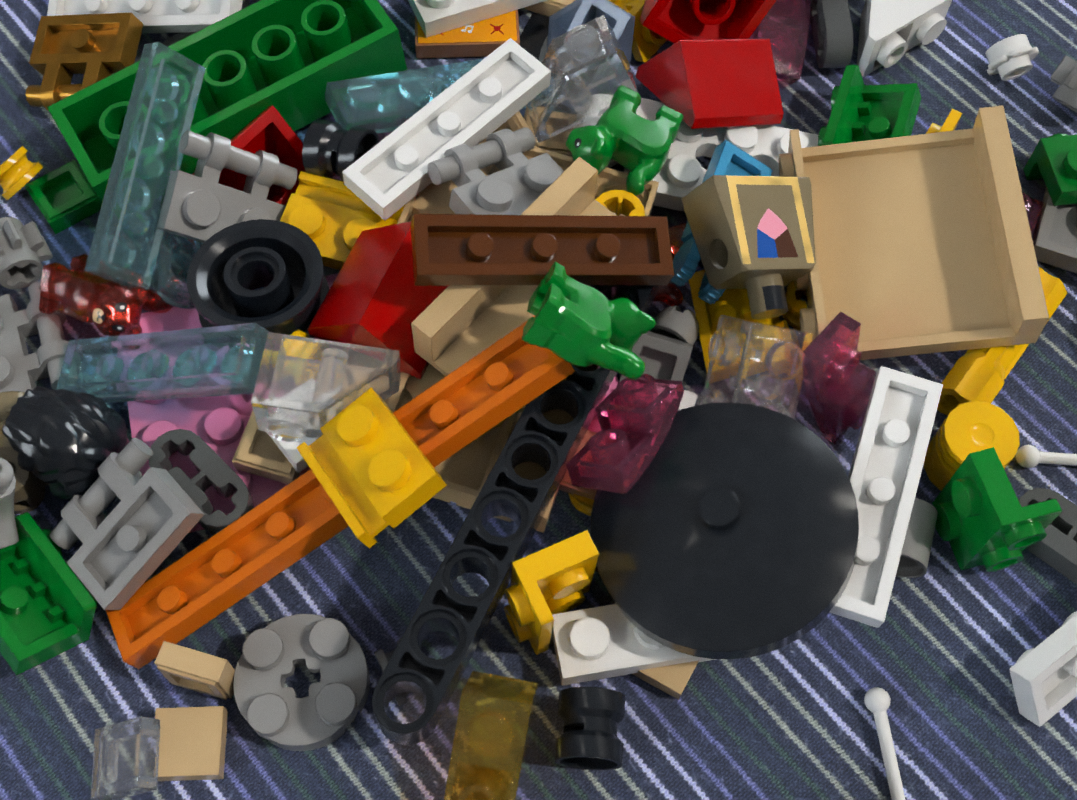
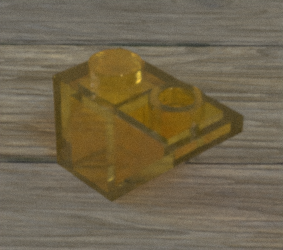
[444,671,538,800]

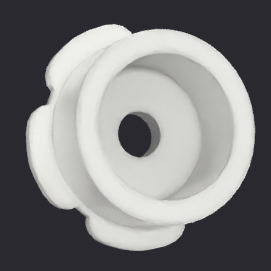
[985,34,1039,81]

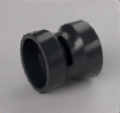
[302,120,380,181]
[555,687,625,770]

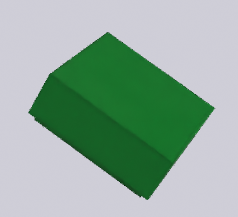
[25,159,105,235]

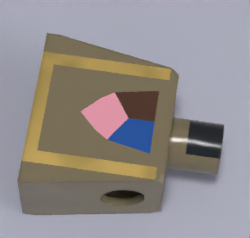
[682,175,815,320]

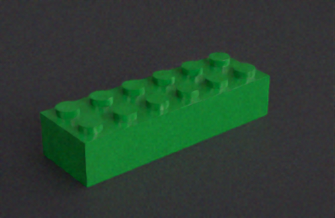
[47,0,408,225]

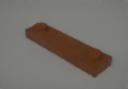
[411,214,674,286]

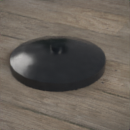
[590,402,859,659]

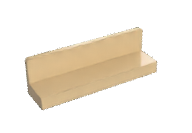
[411,157,617,376]

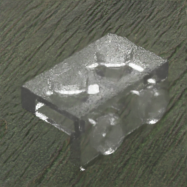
[696,315,813,419]

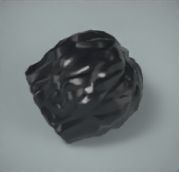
[1,386,130,501]

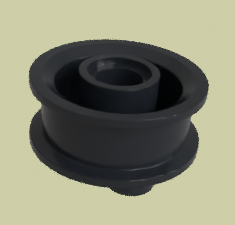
[187,219,330,360]

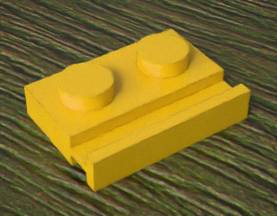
[280,171,405,270]
[297,387,447,549]

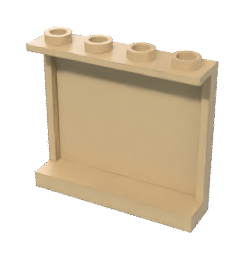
[778,105,1049,364]

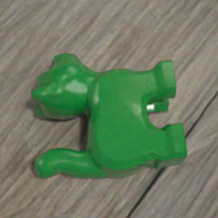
[566,85,683,196]
[522,261,656,380]

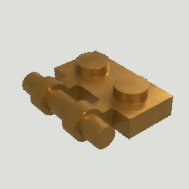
[26,13,143,111]

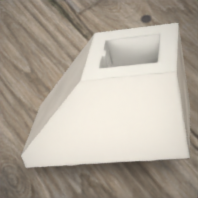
[857,0,952,77]

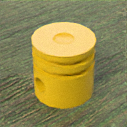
[924,401,1020,491]

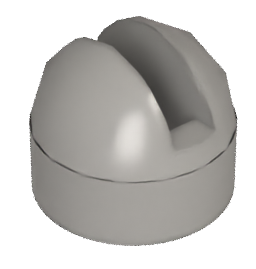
[650,305,700,345]

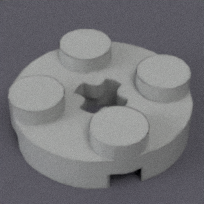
[234,614,370,751]

